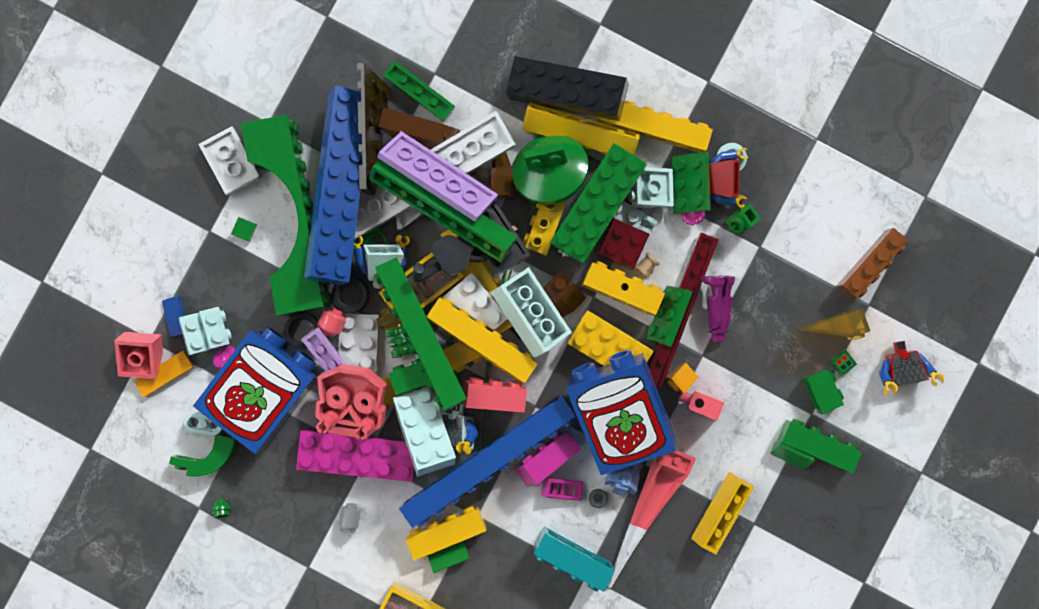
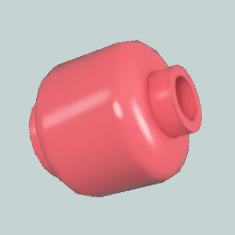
[318,307,346,337]

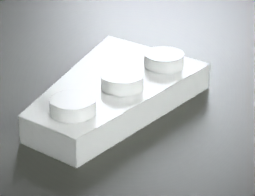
[442,273,508,330]

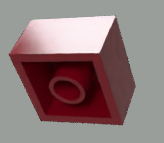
[597,218,650,271]

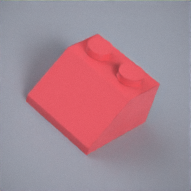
[114,332,163,379]

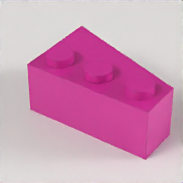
[513,431,581,487]

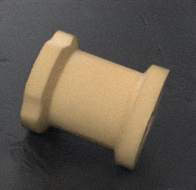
[635,252,660,278]

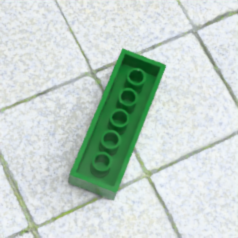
[550,143,647,265]

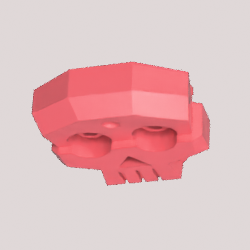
[315,364,387,440]

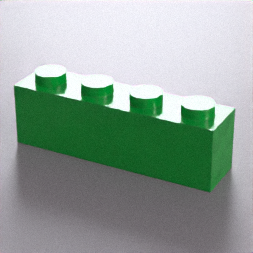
[777,418,862,474]

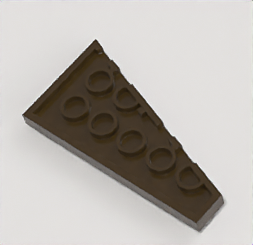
[357,63,391,195]

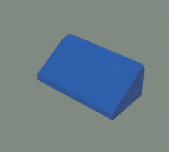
[162,296,186,338]

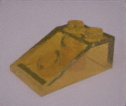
[797,309,870,340]

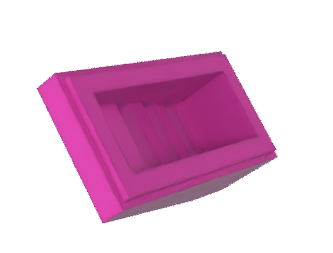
[541,477,584,501]

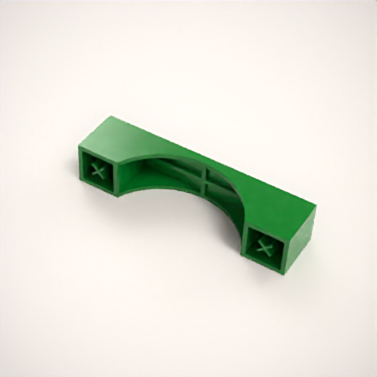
[240,114,332,316]

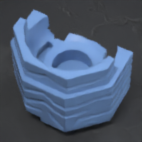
[604,464,640,496]

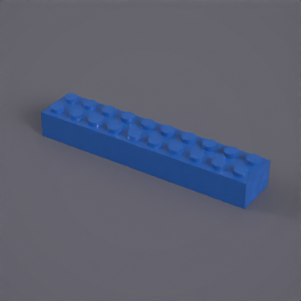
[304,85,362,286]
[399,395,576,528]

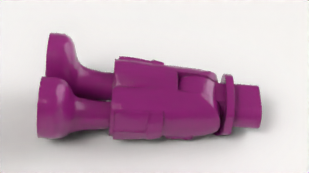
[702,275,735,342]

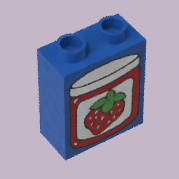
[193,327,319,454]
[566,350,676,475]

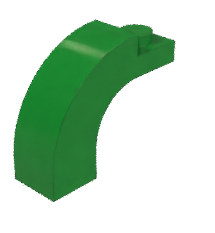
[169,433,239,477]

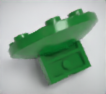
[512,136,589,205]

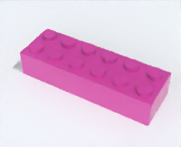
[296,429,416,482]

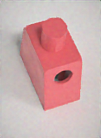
[678,391,724,421]

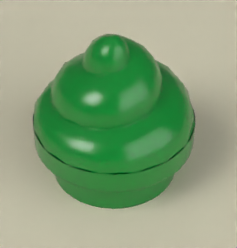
[211,498,231,519]

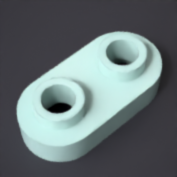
[184,413,223,435]

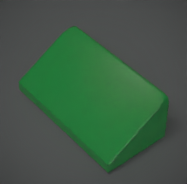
[770,441,815,469]
[428,540,470,573]

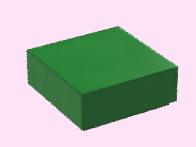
[231,217,257,242]

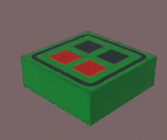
[829,349,857,376]

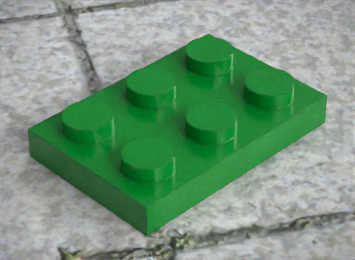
[672,152,710,214]
[646,286,692,347]

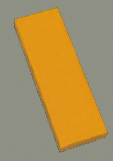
[134,351,195,397]

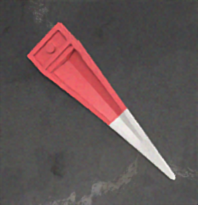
[607,450,696,588]

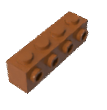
[836,228,908,299]

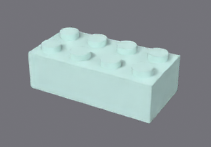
[490,267,572,357]
[393,387,456,477]

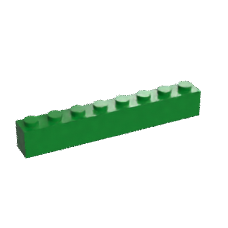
[370,159,518,263]
[374,257,467,412]

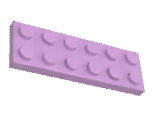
[377,131,498,222]

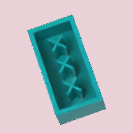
[533,526,615,592]

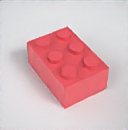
[463,377,527,413]

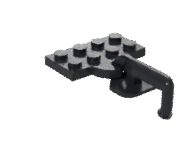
[413,201,531,283]

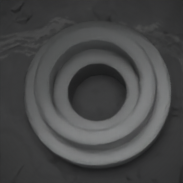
[588,489,608,508]

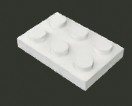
[198,126,261,195]
[338,314,380,372]

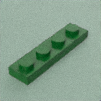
[383,60,455,122]

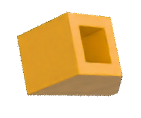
[666,362,699,393]

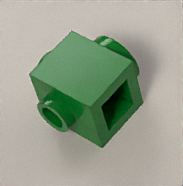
[725,203,761,236]

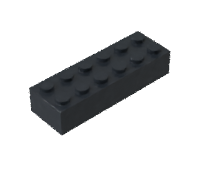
[505,56,629,121]

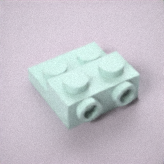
[628,167,674,209]
[178,307,232,355]

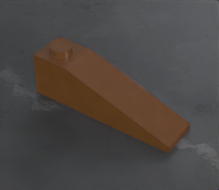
[377,107,460,150]
[491,152,519,199]
[510,271,586,340]

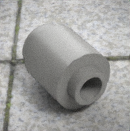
[339,503,361,533]

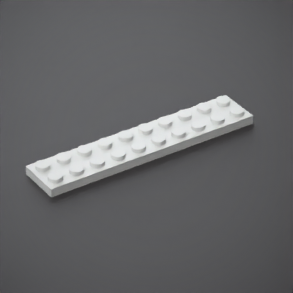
[354,111,516,240]

